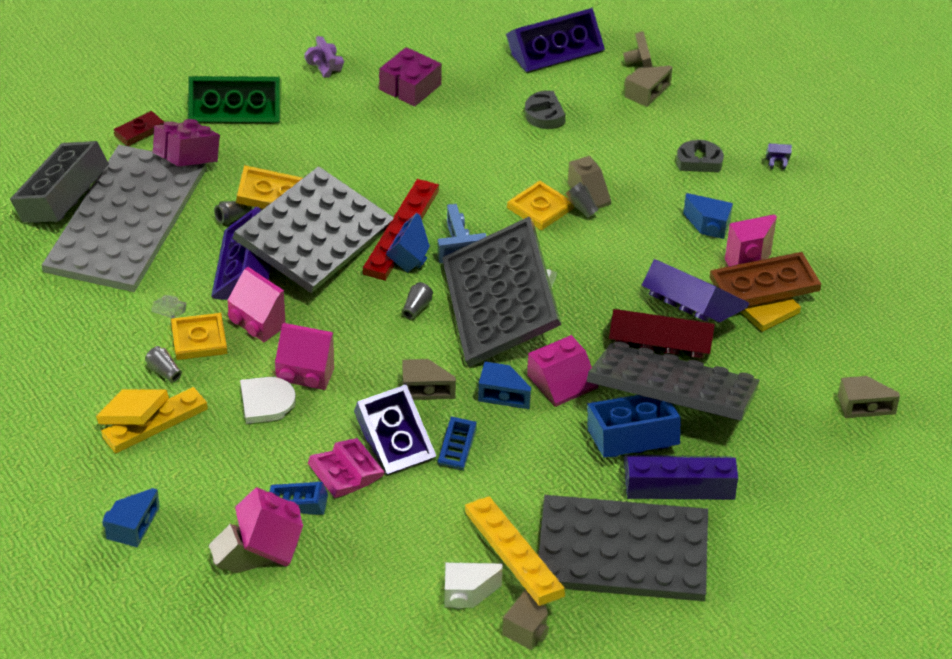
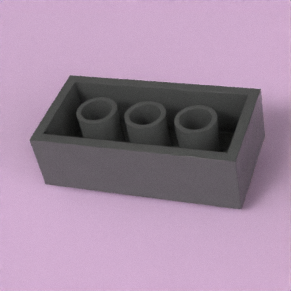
[10,141,109,223]

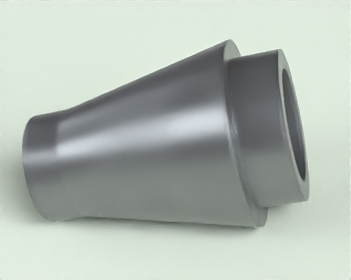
[566,182,599,218]
[214,201,252,225]
[401,282,433,320]
[145,346,182,383]

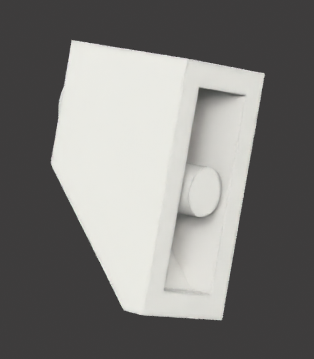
[445,563,502,609]

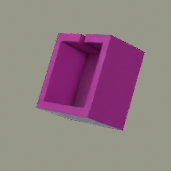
[379,47,442,107]
[153,119,220,167]

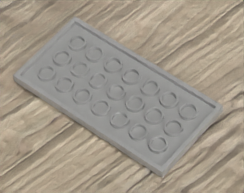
[42,145,206,292]

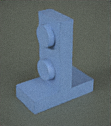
[437,204,487,263]

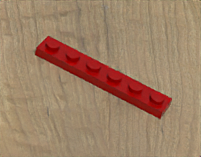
[363,179,439,281]

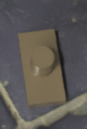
[623,31,653,68]

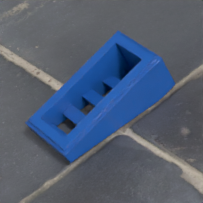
[438,416,477,470]
[269,482,328,515]

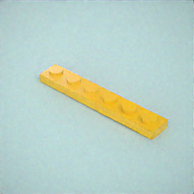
[465,496,565,606]

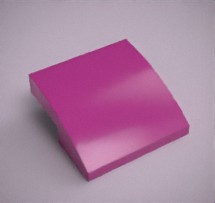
[308,438,384,498]

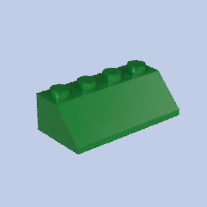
[188,76,282,123]

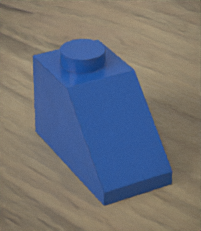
[683,193,733,239]
[386,213,430,273]
[478,362,531,409]
[102,488,160,547]

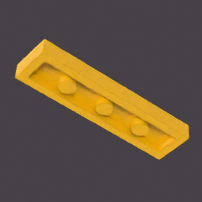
[101,387,208,454]

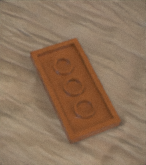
[710,252,821,306]

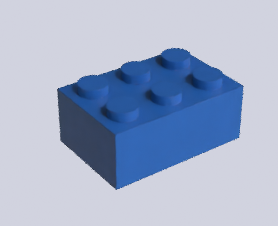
[587,395,680,458]

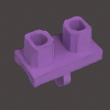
[304,36,344,77]

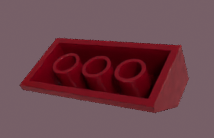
[609,309,715,358]

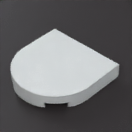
[240,377,296,424]

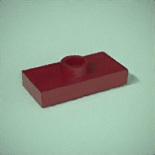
[113,111,164,146]

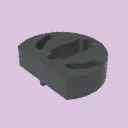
[525,91,565,129]
[676,140,724,172]

